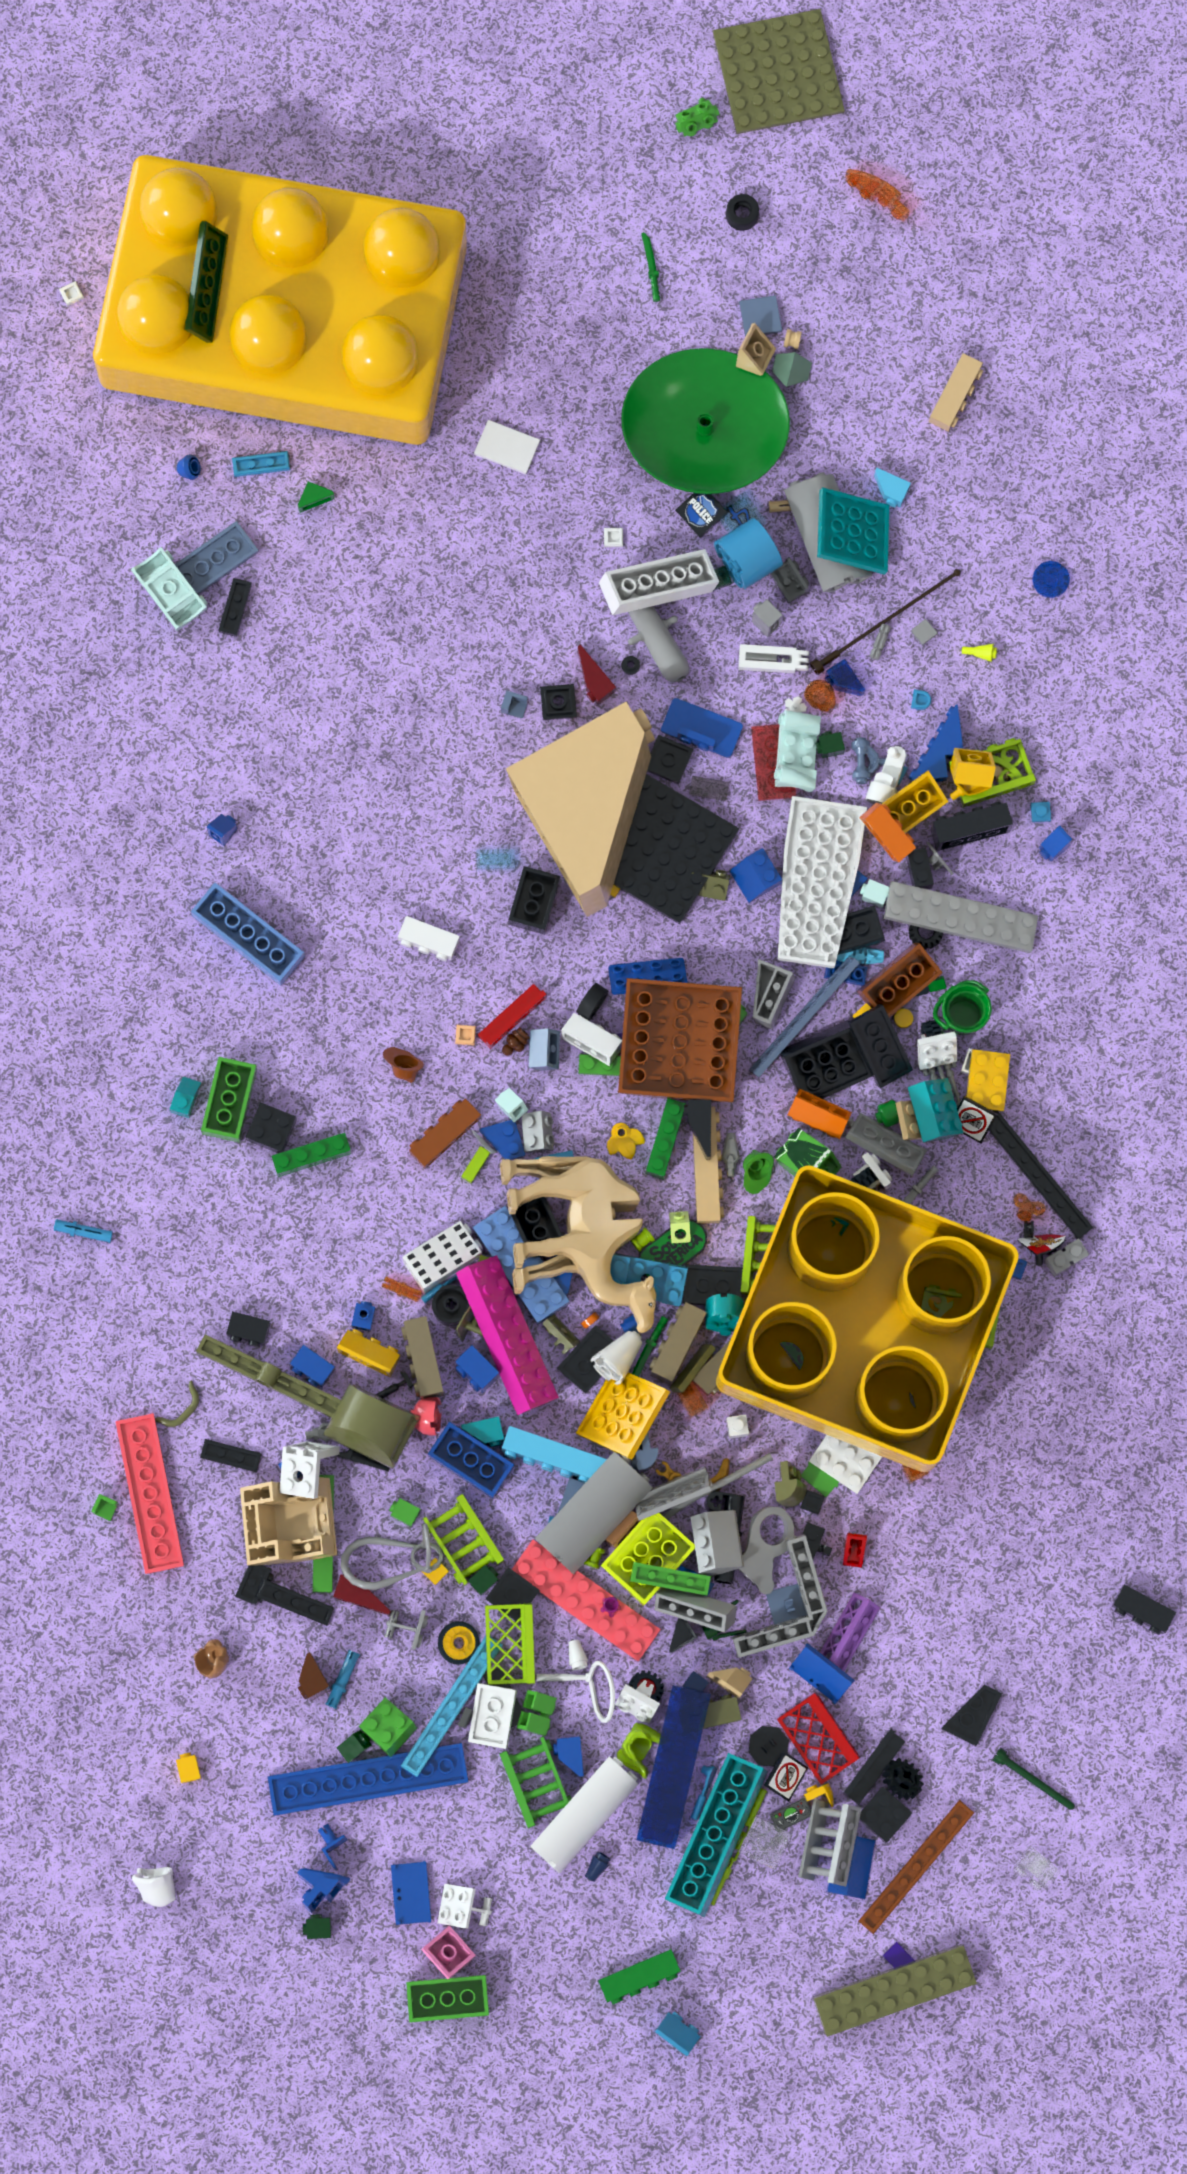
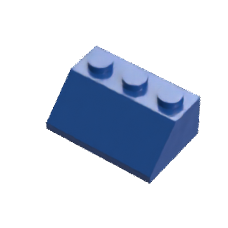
[826,1836,875,1899]

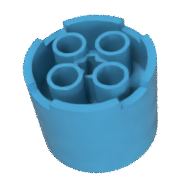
[714,518,783,590]

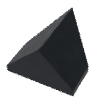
[668,1618,697,1653]

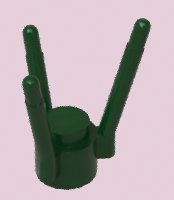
[702,1600,747,1641]

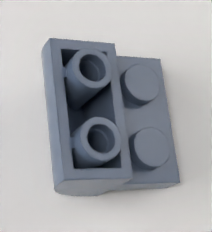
[631,1432,658,1474]

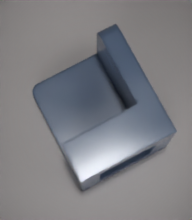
[501,690,528,718]

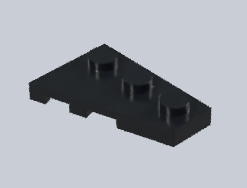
[941,1685,1002,1747]

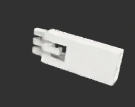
[738,644,809,673]

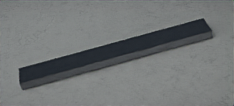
[989,1110,1093,1239]

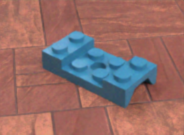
[610,1253,688,1306]

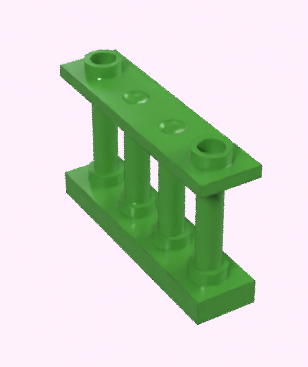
[500,1736,572,1828]

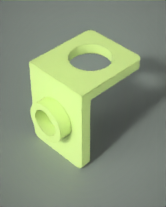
[669,1211,691,1243]

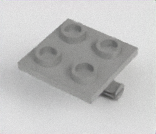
[384,1610,428,1651]

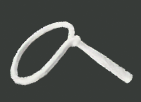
[537,1661,615,1723]

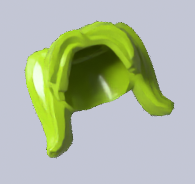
[616,1723,670,1779]

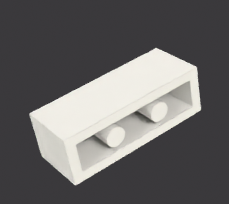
[398,916,460,961]
[561,1013,622,1066]

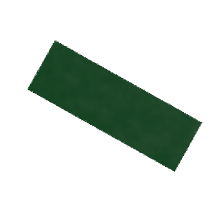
[184,221,228,343]

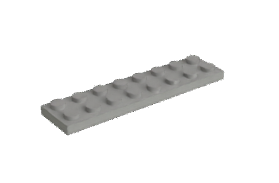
[883,881,1038,953]

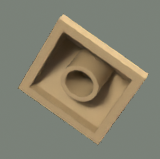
[736,323,776,376]

